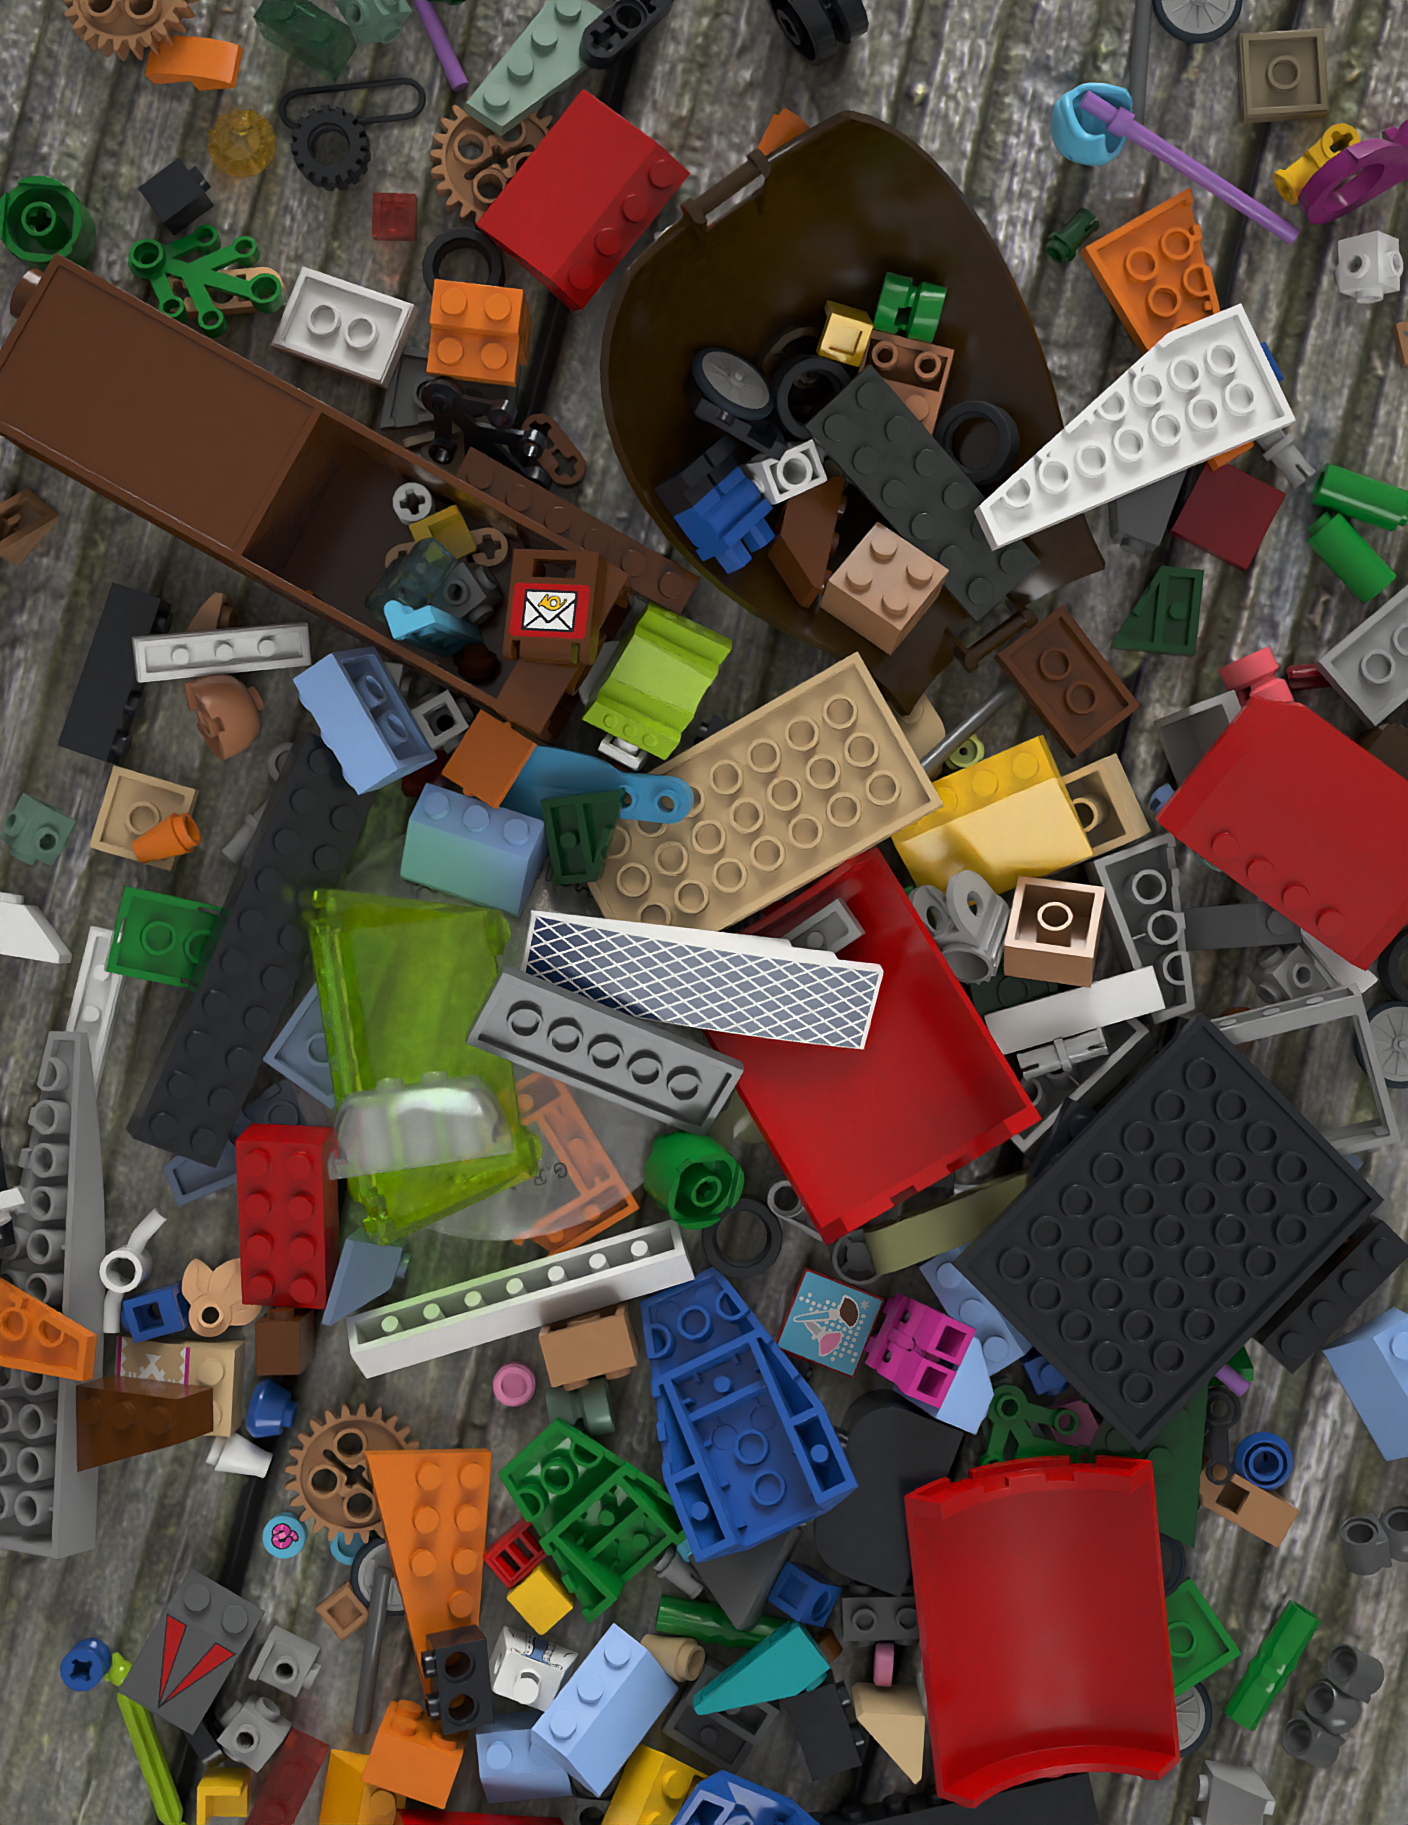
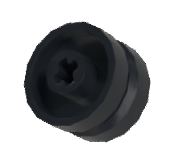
[767,0,869,67]

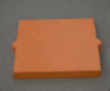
[441,709,537,810]

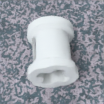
[393,482,436,526]

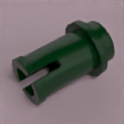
[1045,208,1100,264]

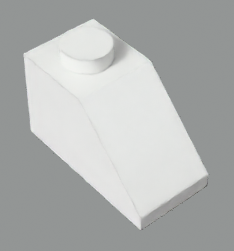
[0,892,72,964]

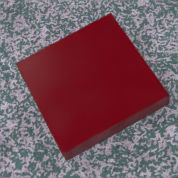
[1168,461,1286,572]

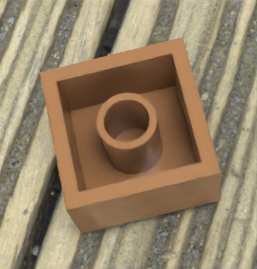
[820,522,949,656]
[1004,876,1105,988]
[538,1300,640,1391]

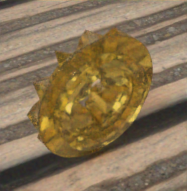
[207,107,276,178]

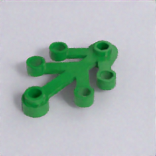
[128,225,285,338]
[978,1384,1089,1467]

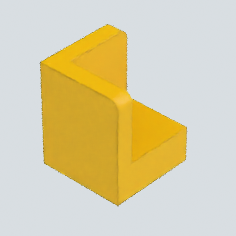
[816,300,874,367]
[409,505,477,572]
[506,1559,575,1635]
[196,1767,251,1825]

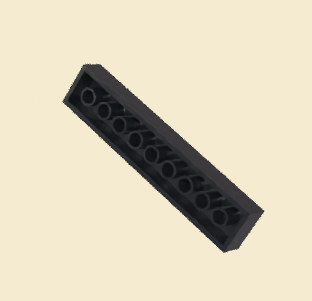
[126,731,379,1168]

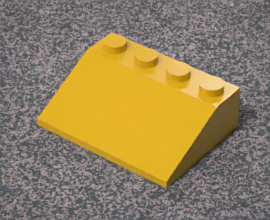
[891,735,1094,921]

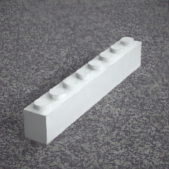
[346,1219,695,1379]

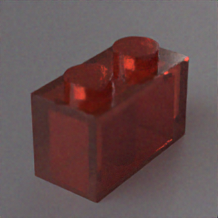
[245,1727,331,1825]

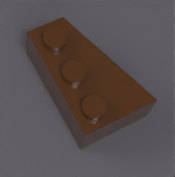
[76,1375,214,1472]

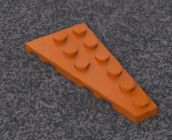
[1080,187,1254,471]
[0,1277,97,1381]
[363,1448,492,1708]

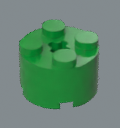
[0,176,96,272]
[643,1130,744,1230]

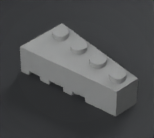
[1083,832,1195,1024]

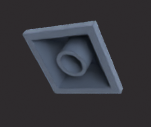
[321,1227,412,1326]

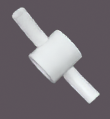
[99,1207,168,1333]

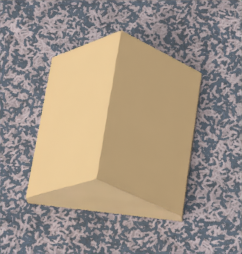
[851,1682,925,1784]

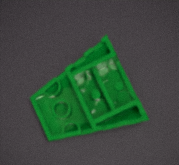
[498,1417,686,1624]

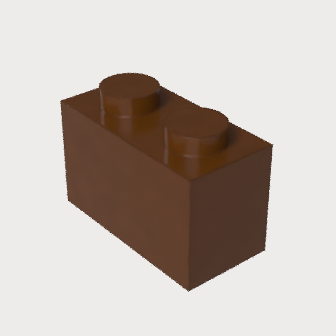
[255,1306,316,1375]

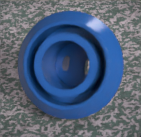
[246,1379,298,1438]
[1234,1432,1293,1491]

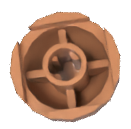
[184,674,264,761]

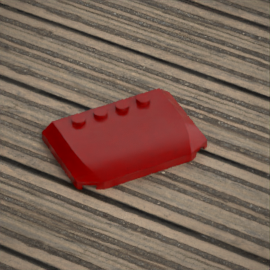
[1155,695,1408,971]

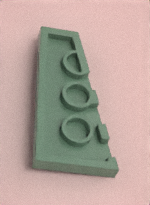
[465,0,627,136]

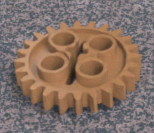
[61,0,200,61]
[430,96,553,231]
[285,1401,420,1545]

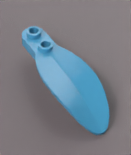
[462,744,694,824]

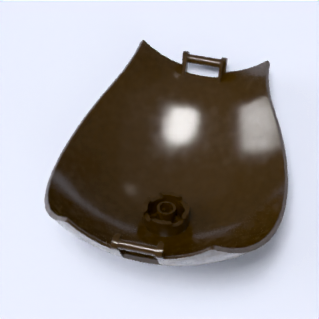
[600,110,1106,716]

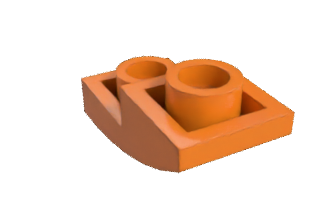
[145,36,243,91]

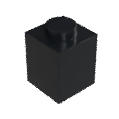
[138,158,214,236]

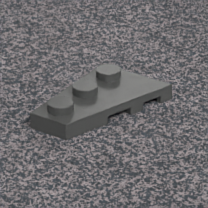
[380,346,522,432]

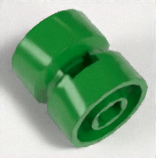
[872,271,946,344]

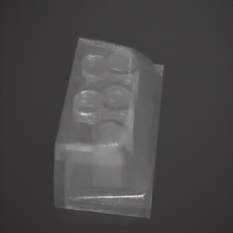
[327,1071,514,1180]

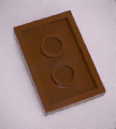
[994,605,1141,759]

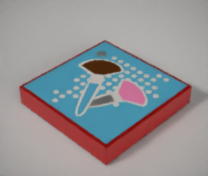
[775,1266,885,1379]

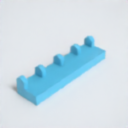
[384,600,483,658]

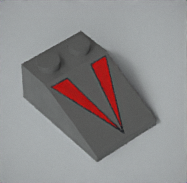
[118,1568,265,1736]

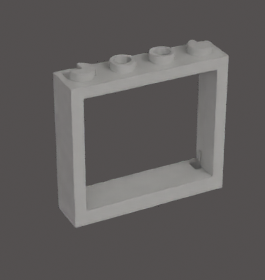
[1210,983,1402,1159]

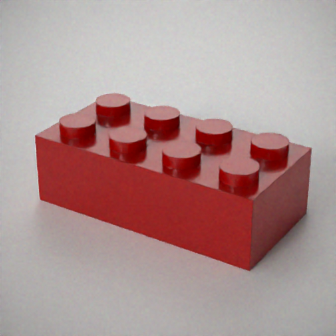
[235,1123,340,1309]

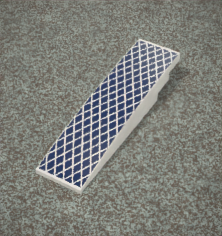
[520,910,884,1049]

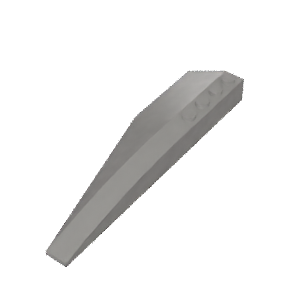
[0,1031,106,1559]

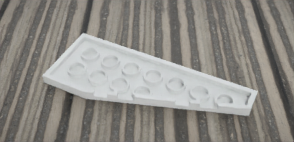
[974,304,1296,551]

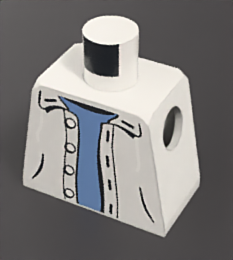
[489,1625,579,1712]

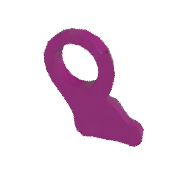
[1298,119,1408,224]

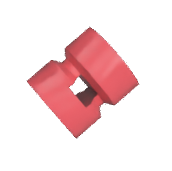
[1218,646,1295,709]

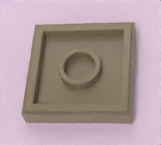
[1236,28,1330,124]

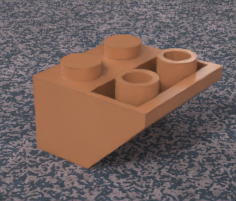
[858,330,955,436]

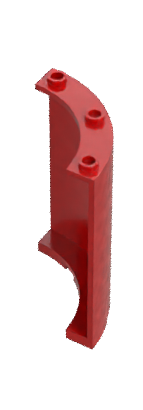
[701,847,1042,1246]
[904,1455,1181,1809]

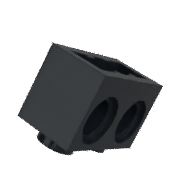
[421,1624,494,1735]

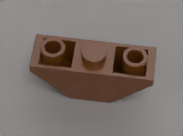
[768,475,847,608]

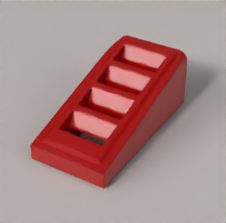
[483,1517,547,1589]

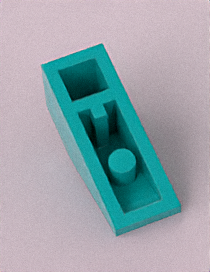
[693,1617,830,1716]

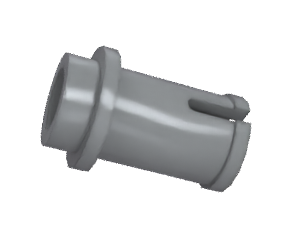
[652,1546,706,1599]

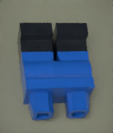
[653,432,775,574]

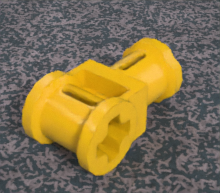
[1272,123,1360,205]

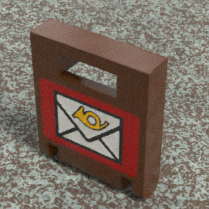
[503,549,607,665]

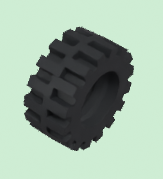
[290,105,371,191]

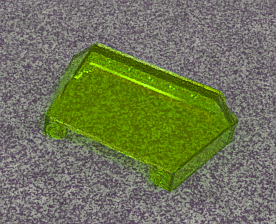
[308,888,543,1246]

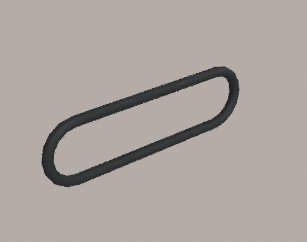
[279,78,426,129]

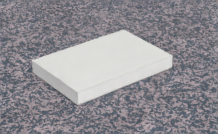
[271,266,419,389]

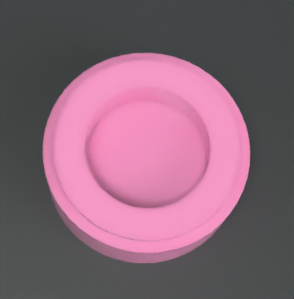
[493,1361,537,1407]
[873,1640,894,1687]

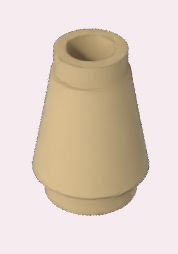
[640,1634,705,1682]

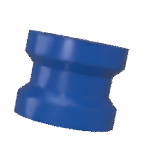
[60,1638,112,1692]

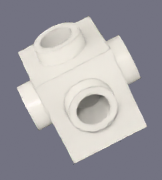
[1335,230,1403,303]

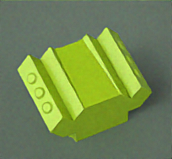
[582,601,733,760]

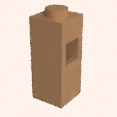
[1199,1451,1299,1548]

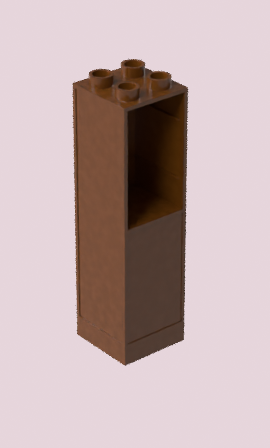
[0,252,635,746]

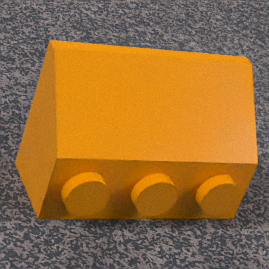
[318,1749,410,1825]

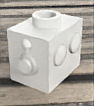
[739,439,828,504]

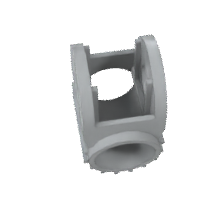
[908,870,1011,985]

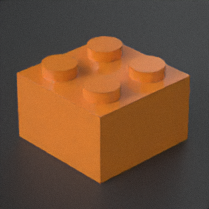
[361,1700,470,1809]

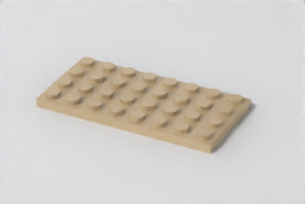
[586,652,944,932]

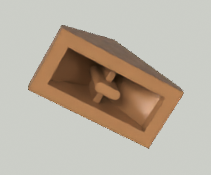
[0,488,60,566]

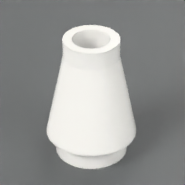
[205,1432,273,1478]

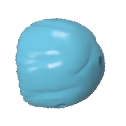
[1050,83,1133,166]

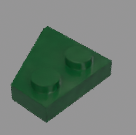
[1110,566,1204,657]
[540,788,626,886]

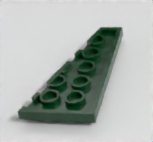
[1082,1382,1209,1548]

